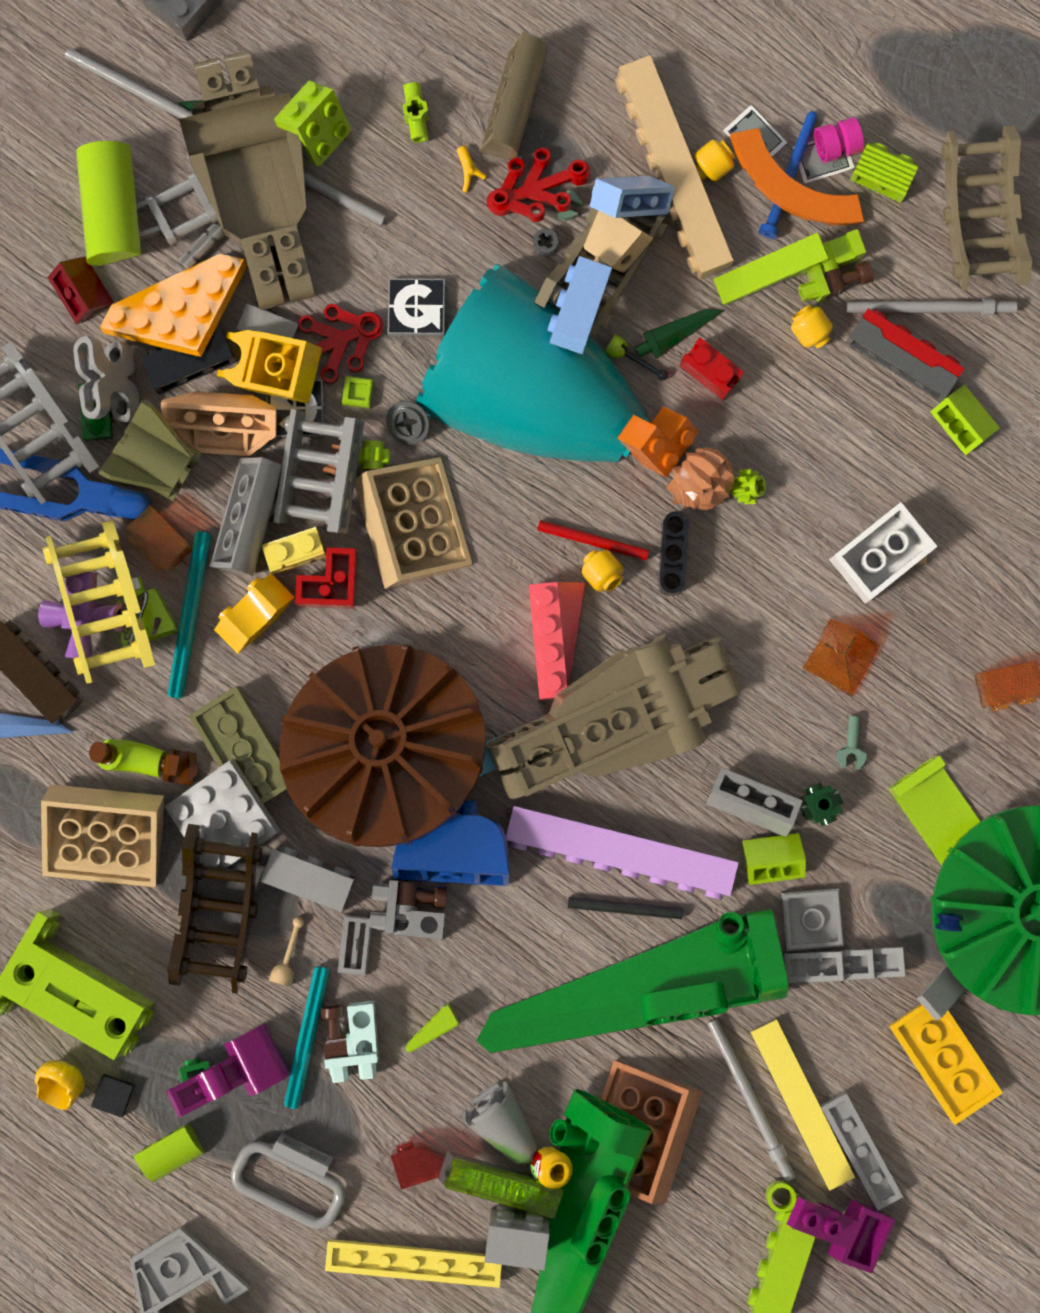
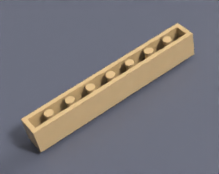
[615,55,733,280]

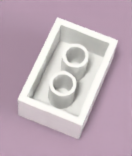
[829,502,938,603]

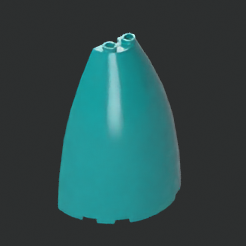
[415,263,649,462]

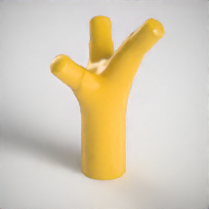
[457,146,487,193]

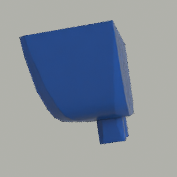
[392,801,509,886]

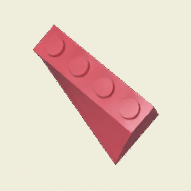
[529,582,585,701]

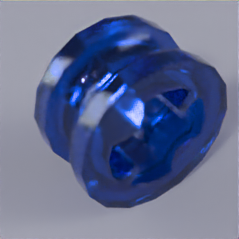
[935,913,963,932]

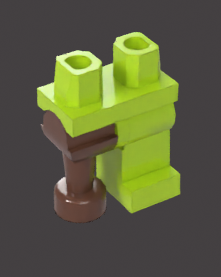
[794,229,873,303]

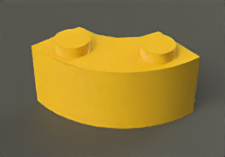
[214,573,295,654]

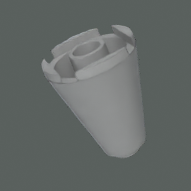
[461,1082,537,1165]

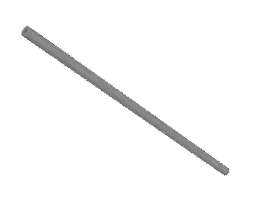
[65,48,387,226]

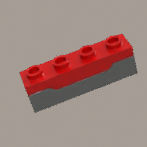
[846,308,965,402]

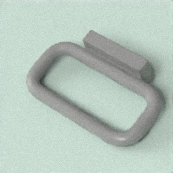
[231,1133,346,1230]

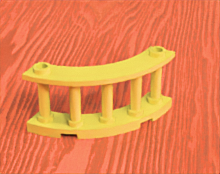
[42,520,155,684]

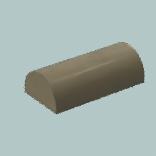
[480,31,548,159]

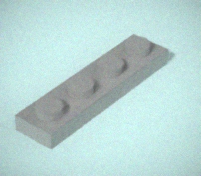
[820,1092,903,1211]

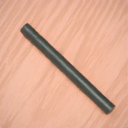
[567,897,683,920]

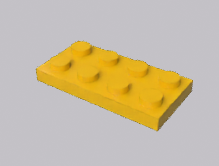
[888,1004,1003,1125]

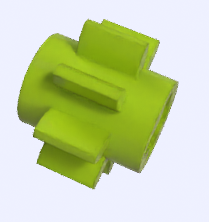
[358,440,390,471]
[731,469,766,504]

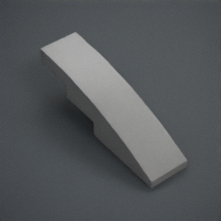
[784,947,907,983]

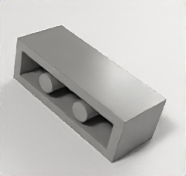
[706,768,803,837]
[260,845,356,912]

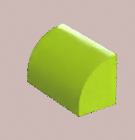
[930,384,1000,456]
[742,833,806,885]
[133,1123,206,1182]

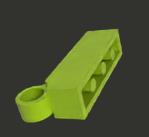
[747,1180,815,1313]

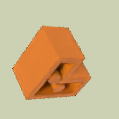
[617,406,699,478]

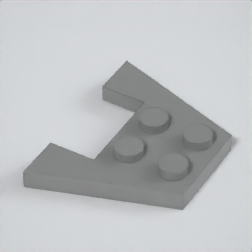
[129,1226,250,1313]

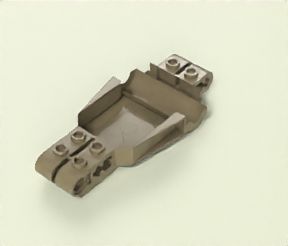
[179,51,315,310]
[486,633,741,799]

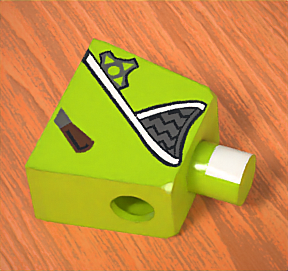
[117,577,179,647]

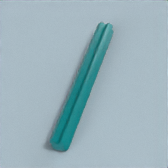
[284,966,330,1109]

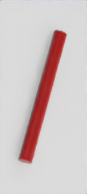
[537,520,649,561]

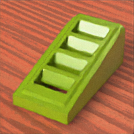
[405,1003,460,1053]

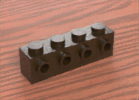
[0,619,83,725]

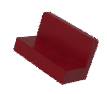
[47,257,113,324]

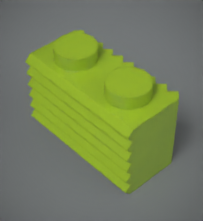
[850,143,919,203]

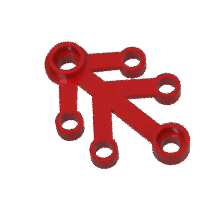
[487,148,591,222]
[298,304,384,384]

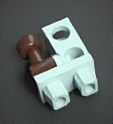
[320,1000,380,1083]

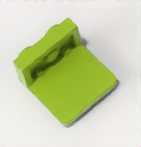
[274,80,351,166]

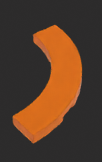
[730,128,864,226]

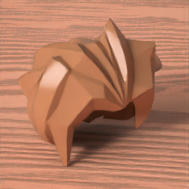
[666,448,734,510]

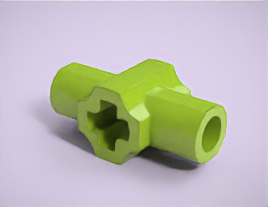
[403,82,429,143]

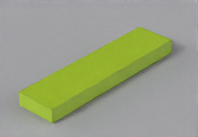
[713,232,829,306]

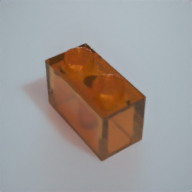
[125,505,192,572]
[974,661,1040,712]

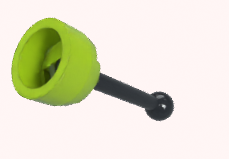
[605,333,668,381]

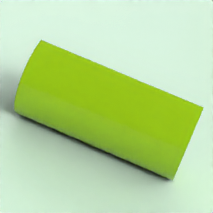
[76,141,141,267]

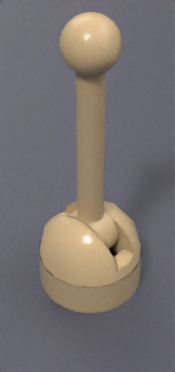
[269,917,304,987]

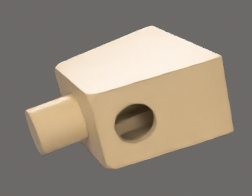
[584,211,653,273]

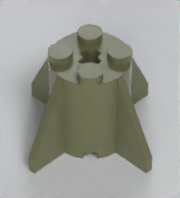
[99,399,202,502]

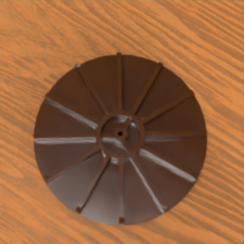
[279,644,486,847]

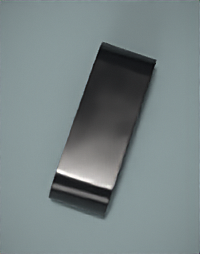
[658,511,689,596]

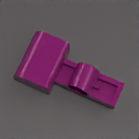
[166,1023,290,1117]
[786,1197,896,1274]

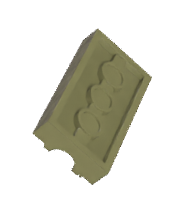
[188,686,287,805]

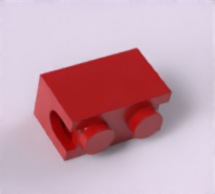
[680,337,744,401]

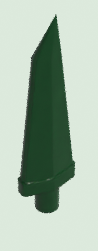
[634,309,723,358]

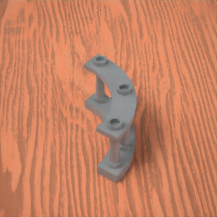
[0,341,99,505]

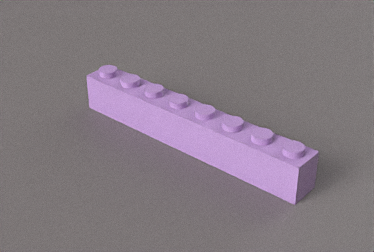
[506,806,738,900]

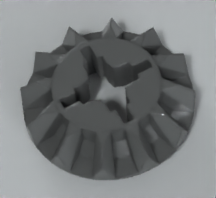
[386,400,431,445]

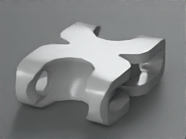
[73,336,140,422]

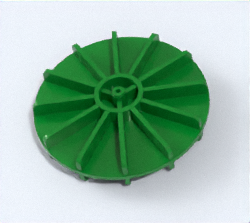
[930,805,1040,1016]

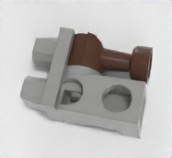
[369,880,447,941]

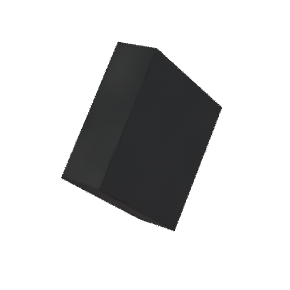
[91,1074,135,1118]

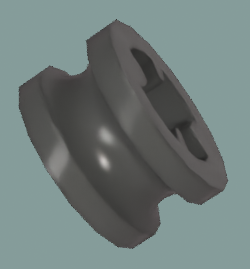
[533,228,558,257]

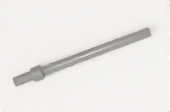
[846,298,1017,316]
[707,1018,796,1182]

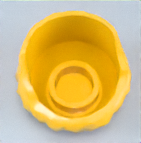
[35,1060,85,1110]

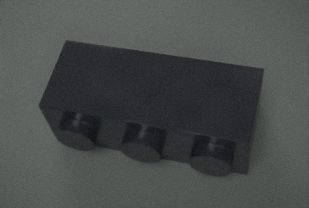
[141,325,237,395]

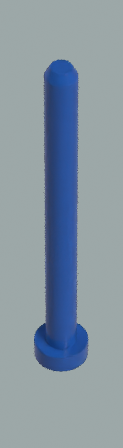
[758,111,818,239]

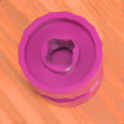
[814,117,864,164]

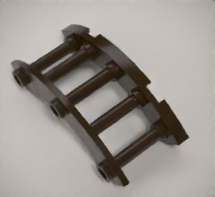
[167,824,262,994]

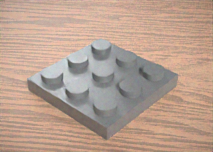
[165,759,281,869]

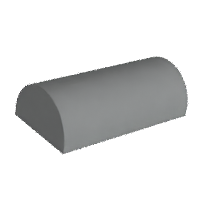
[210,457,282,577]

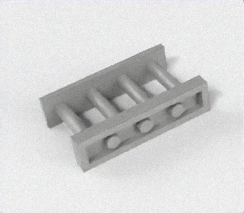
[272,409,365,534]

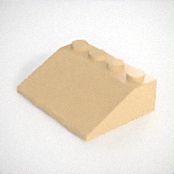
[355,457,473,589]
[41,784,164,887]

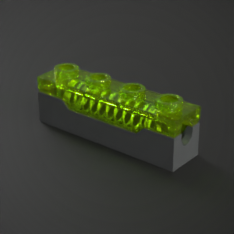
[438,1151,564,1219]

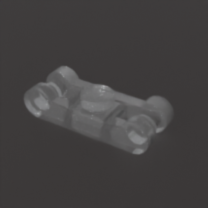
[338,609,416,648]

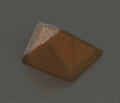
[802,619,880,696]

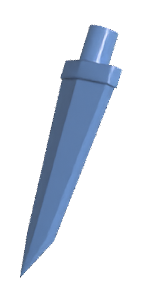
[0,713,74,738]

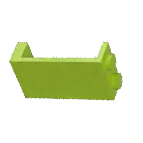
[888,755,980,866]

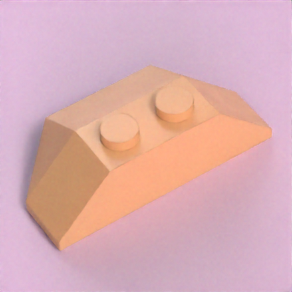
[161,391,276,456]

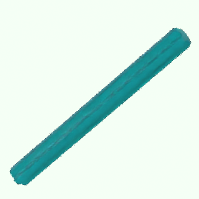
[167,531,211,699]

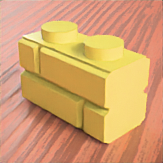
[262,527,326,575]

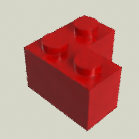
[295,547,358,609]

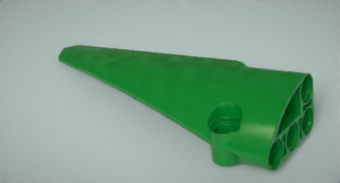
[476,909,788,1053]
[531,1089,652,1313]

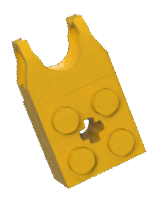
[217,330,322,404]

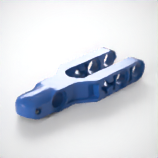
[0,449,152,522]

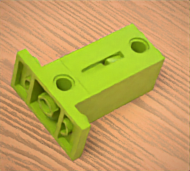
[0,909,155,1060]

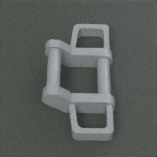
[136,173,219,246]

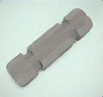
[179,223,225,269]

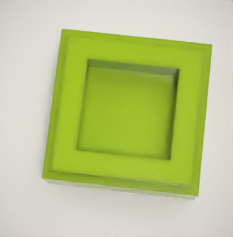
[342,376,374,409]

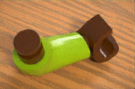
[89,739,199,786]

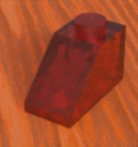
[391,1140,458,1190]

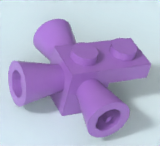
[38,572,127,659]

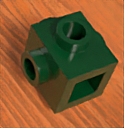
[800,783,843,826]

